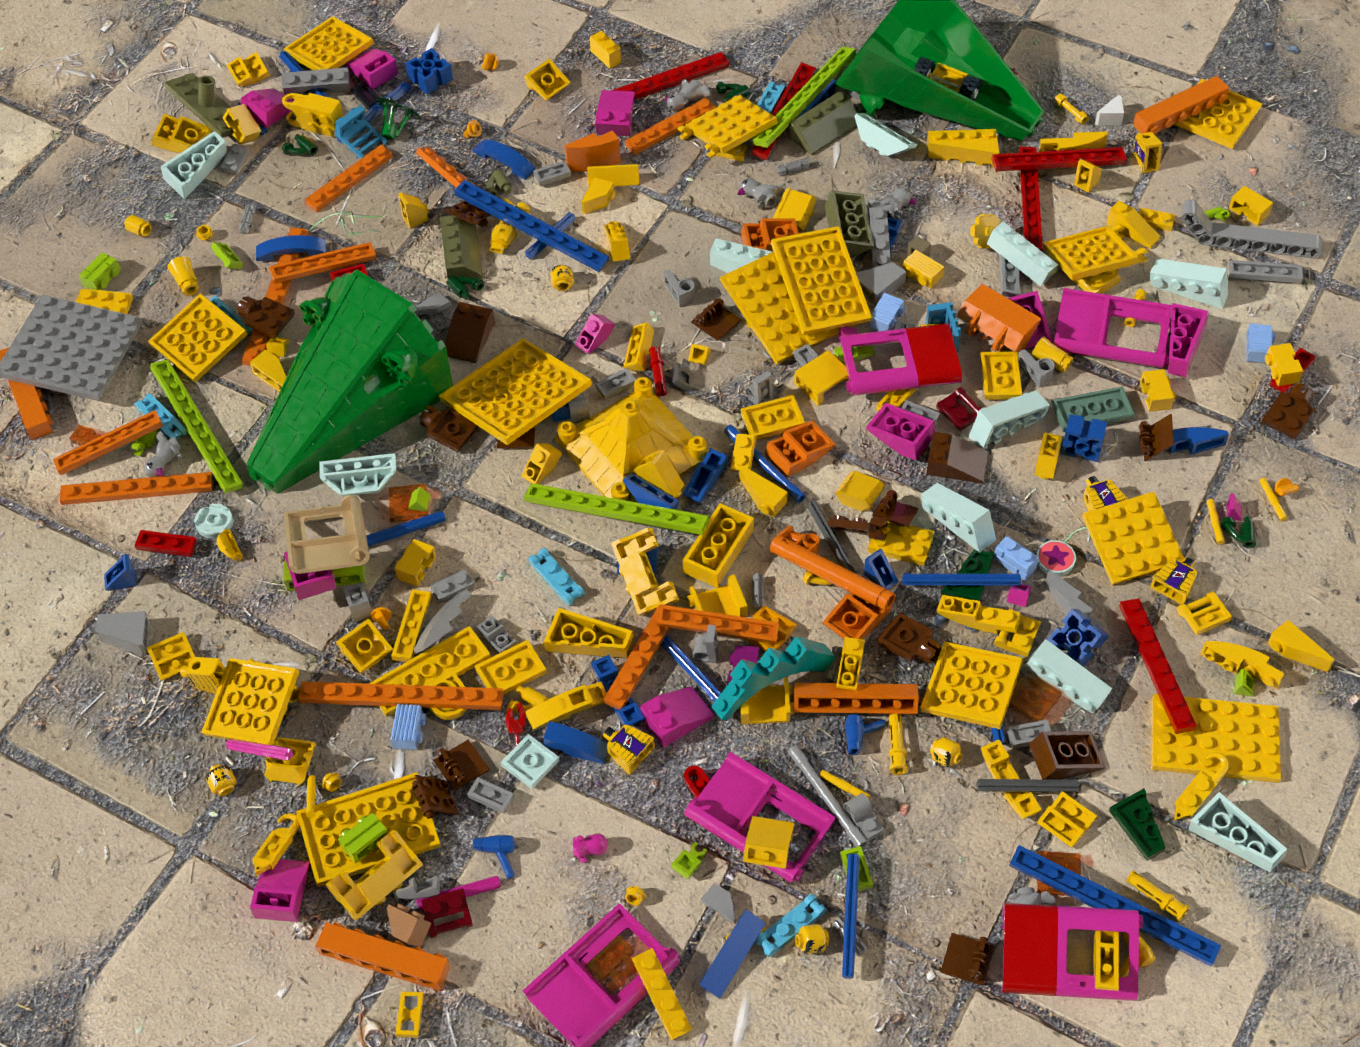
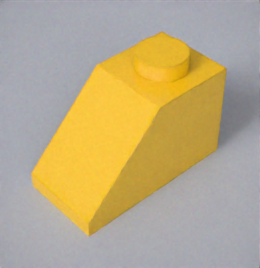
[1074,159,1102,193]
[581,178,616,214]
[398,193,429,228]

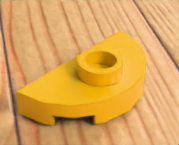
[216,529,243,562]

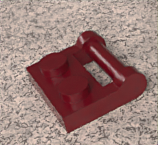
[936,387,983,431]
[421,888,473,938]

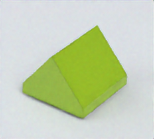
[408,487,431,511]
[1234,669,1254,696]

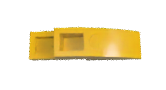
[1038,131,1108,152]
[937,595,1021,634]
[1200,641,1285,689]
[525,681,607,731]

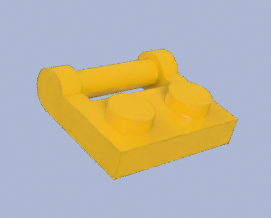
[1177,591,1232,635]
[994,609,1041,657]

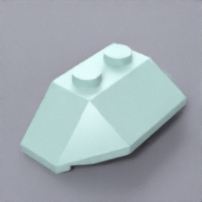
[855,113,917,157]
[319,453,397,497]

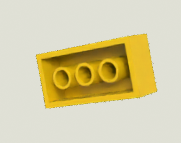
[683,503,754,588]

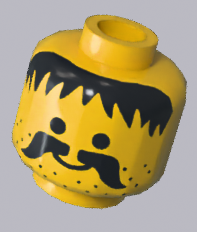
[550,265,574,291]
[930,737,962,768]
[206,764,237,796]
[795,924,829,954]

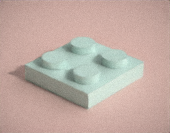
[500,734,560,789]

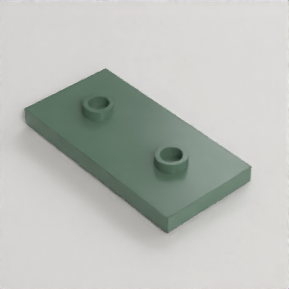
[1051,386,1135,432]

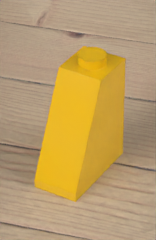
[634,449,684,499]

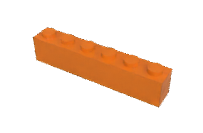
[1133,76,1229,134]
[0,348,53,440]
[794,683,919,714]
[316,922,450,991]

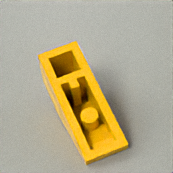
[1106,200,1161,249]
[250,349,286,392]
[1034,432,1063,479]
[739,465,788,518]
[1268,620,1335,672]
[1093,930,1119,991]

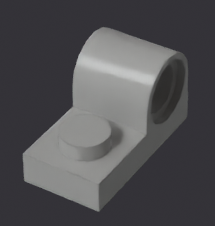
[663,269,695,307]
[1018,349,1055,388]
[745,371,773,405]
[568,392,590,424]
[343,582,372,622]
[692,625,719,663]
[843,793,884,842]

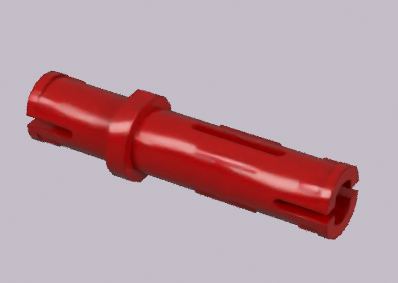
[649,346,668,397]

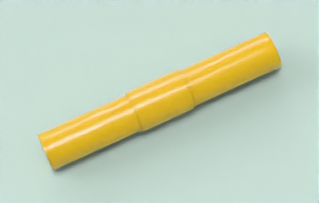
[1259,477,1288,521]
[1206,499,1225,545]
[819,770,871,799]
[306,775,316,818]

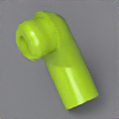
[1204,207,1230,221]

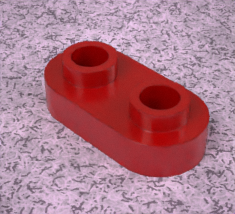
[684,766,710,798]

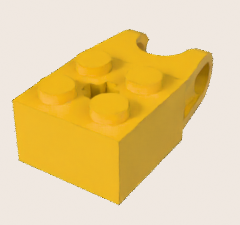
[282,93,343,138]

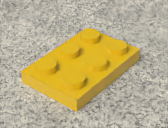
[76,288,133,314]
[980,351,1022,400]
[741,395,805,440]
[868,521,935,566]
[474,640,547,694]

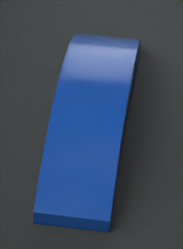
[473,139,536,180]
[256,235,326,261]
[591,655,645,726]

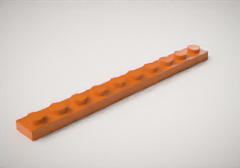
[242,227,309,366]
[298,681,504,710]

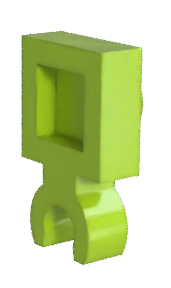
[671,842,707,879]

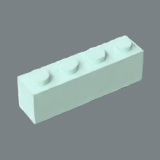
[987,221,1061,286]

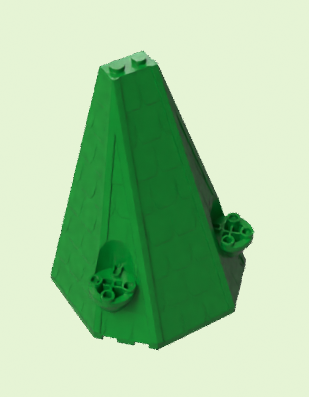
[836,0,1045,141]
[246,270,453,494]

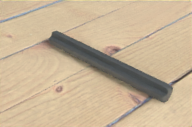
[807,500,857,574]
[976,779,1079,792]

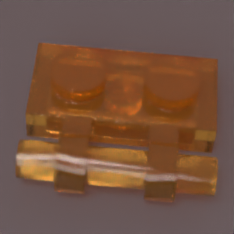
[587,935,638,991]

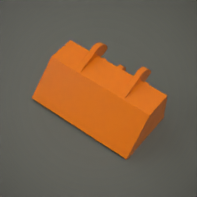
[956,283,1041,352]

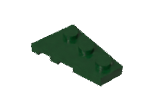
[941,549,994,601]
[1109,788,1166,861]

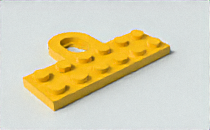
[369,626,491,720]

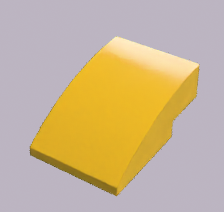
[151,113,212,153]

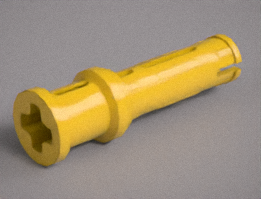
[888,714,908,775]
[1126,870,1190,922]

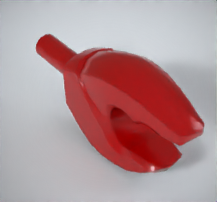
[505,702,527,746]

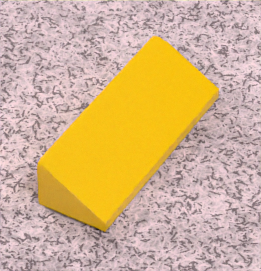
[587,164,639,186]
[623,322,654,371]

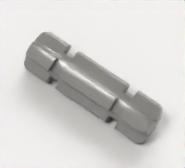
[777,158,810,176]
[238,204,256,234]
[751,573,763,610]
[827,646,843,683]
[833,917,867,956]

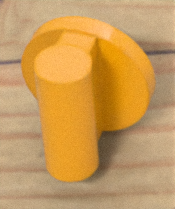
[482,53,499,70]
[463,120,482,138]
[1275,478,1299,496]
[371,607,391,630]

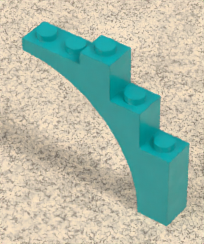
[711,636,836,721]

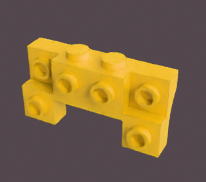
[611,527,679,616]
[326,830,423,920]

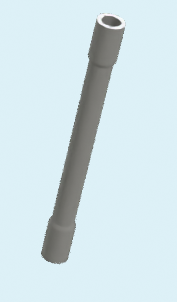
[788,745,868,848]

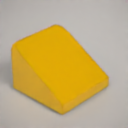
[266,338,289,357]
[688,344,711,365]

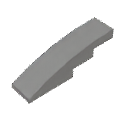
[1045,571,1104,629]
[413,589,472,654]

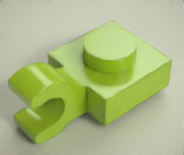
[131,430,159,456]

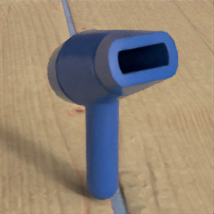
[845,714,887,755]
[473,835,515,879]

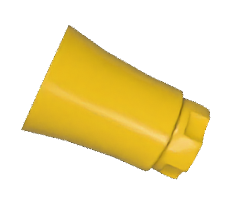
[167,256,199,296]
[1031,336,1074,373]

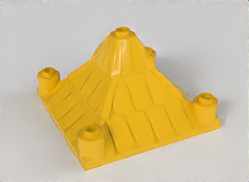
[555,377,708,503]

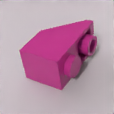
[575,314,615,354]

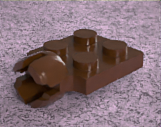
[237,296,295,338]
[1262,383,1315,440]
[419,405,479,453]
[828,515,888,540]
[877,612,942,664]

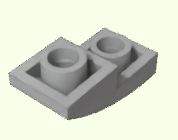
[476,616,517,654]

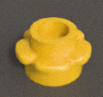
[196,225,213,241]
[322,772,342,792]
[625,886,646,906]

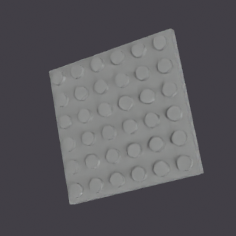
[0,295,143,401]

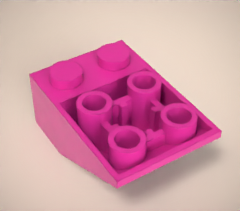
[344,48,398,90]
[284,551,337,600]
[250,859,311,922]

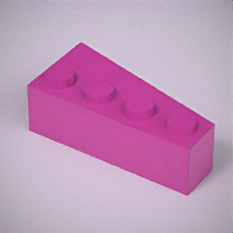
[1168,303,1208,377]

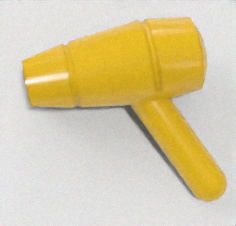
[1119,932,1156,977]

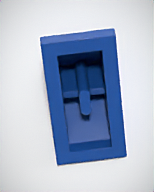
[864,549,899,590]
[104,554,136,591]

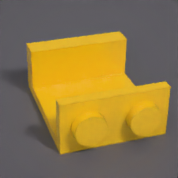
[794,350,849,406]
[687,574,747,617]
[740,677,794,724]
[743,816,794,869]

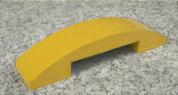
[981,739,1042,820]

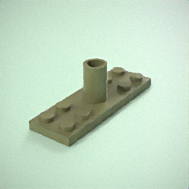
[165,73,234,138]

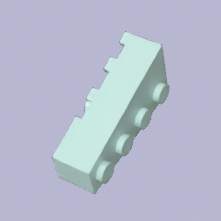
[1020,639,1112,713]

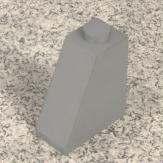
[856,262,906,306]
[94,611,150,655]

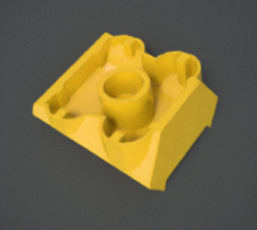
[773,187,817,232]
[835,471,885,511]
[264,737,316,786]

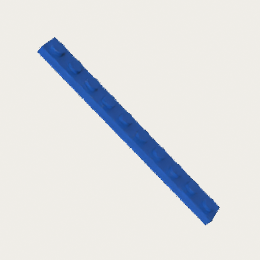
[454,180,609,272]
[1009,845,1221,967]

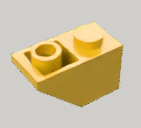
[521,443,562,484]

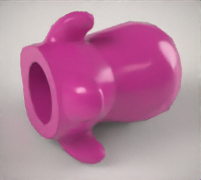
[573,833,608,863]

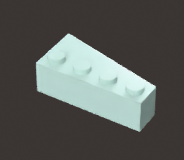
[160,131,228,199]
[710,238,772,273]
[1150,258,1229,309]
[969,390,1050,450]
[921,483,996,553]
[1189,792,1287,872]

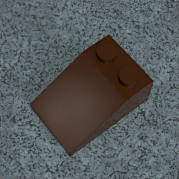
[445,302,495,363]
[926,432,988,484]
[1029,731,1105,780]

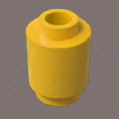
[124,215,152,237]

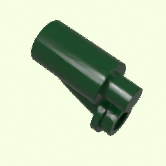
[716,81,750,103]
[282,134,318,156]
[446,276,484,300]
[1221,516,1256,548]

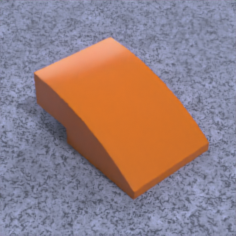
[564,130,621,172]
[741,218,799,252]
[765,420,835,477]
[822,593,892,640]

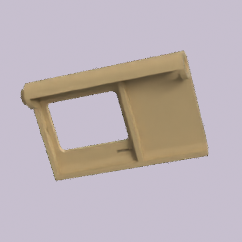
[283,495,370,574]

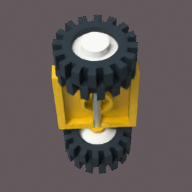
[913,57,982,102]

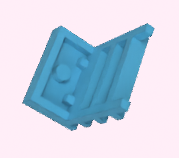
[334,105,387,159]
[925,302,961,353]

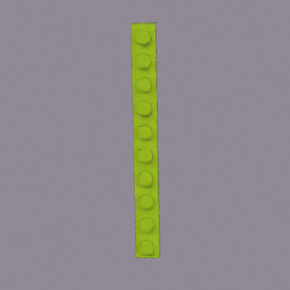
[753,47,857,148]
[150,359,243,493]
[524,483,709,535]

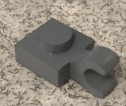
[673,358,692,391]

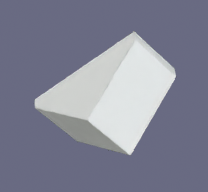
[1095,95,1124,126]

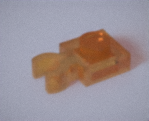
[69,425,102,446]

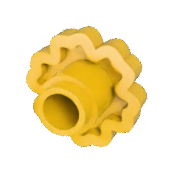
[970,214,1000,249]

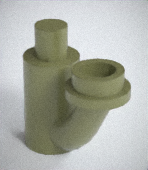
[485,169,512,196]

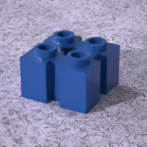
[405,48,453,95]
[1061,414,1107,462]
[1047,609,1110,666]

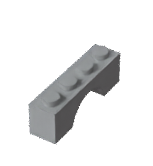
[282,68,351,95]

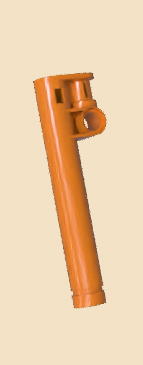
[770,525,896,611]

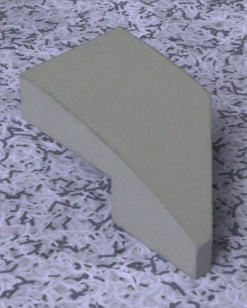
[414,293,450,318]
[396,876,440,899]
[701,884,737,924]

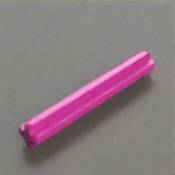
[226,740,293,761]
[417,876,501,910]

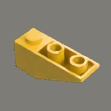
[604,221,630,262]
[836,637,865,691]

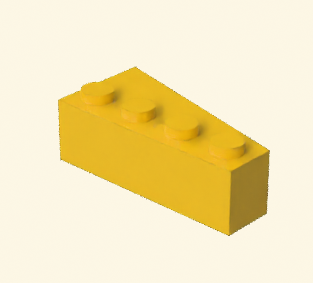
[927,129,999,167]
[543,608,635,658]

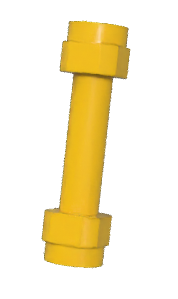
[1054,93,1089,125]
[1124,289,1147,327]

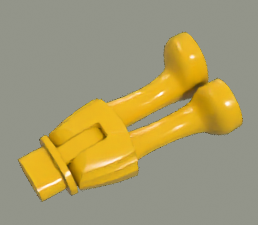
[490,199,530,254]

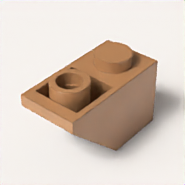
[387,903,431,948]

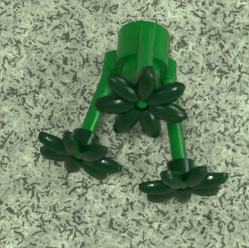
[376,96,419,140]

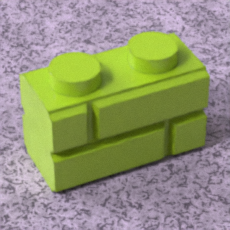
[78,252,121,290]
[338,813,388,863]

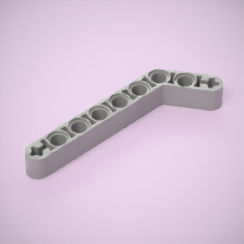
[1181,200,1322,258]

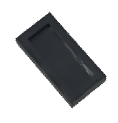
[351,82,381,110]

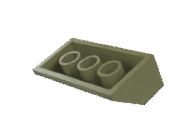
[789,92,857,156]
[825,190,874,258]
[440,215,483,279]

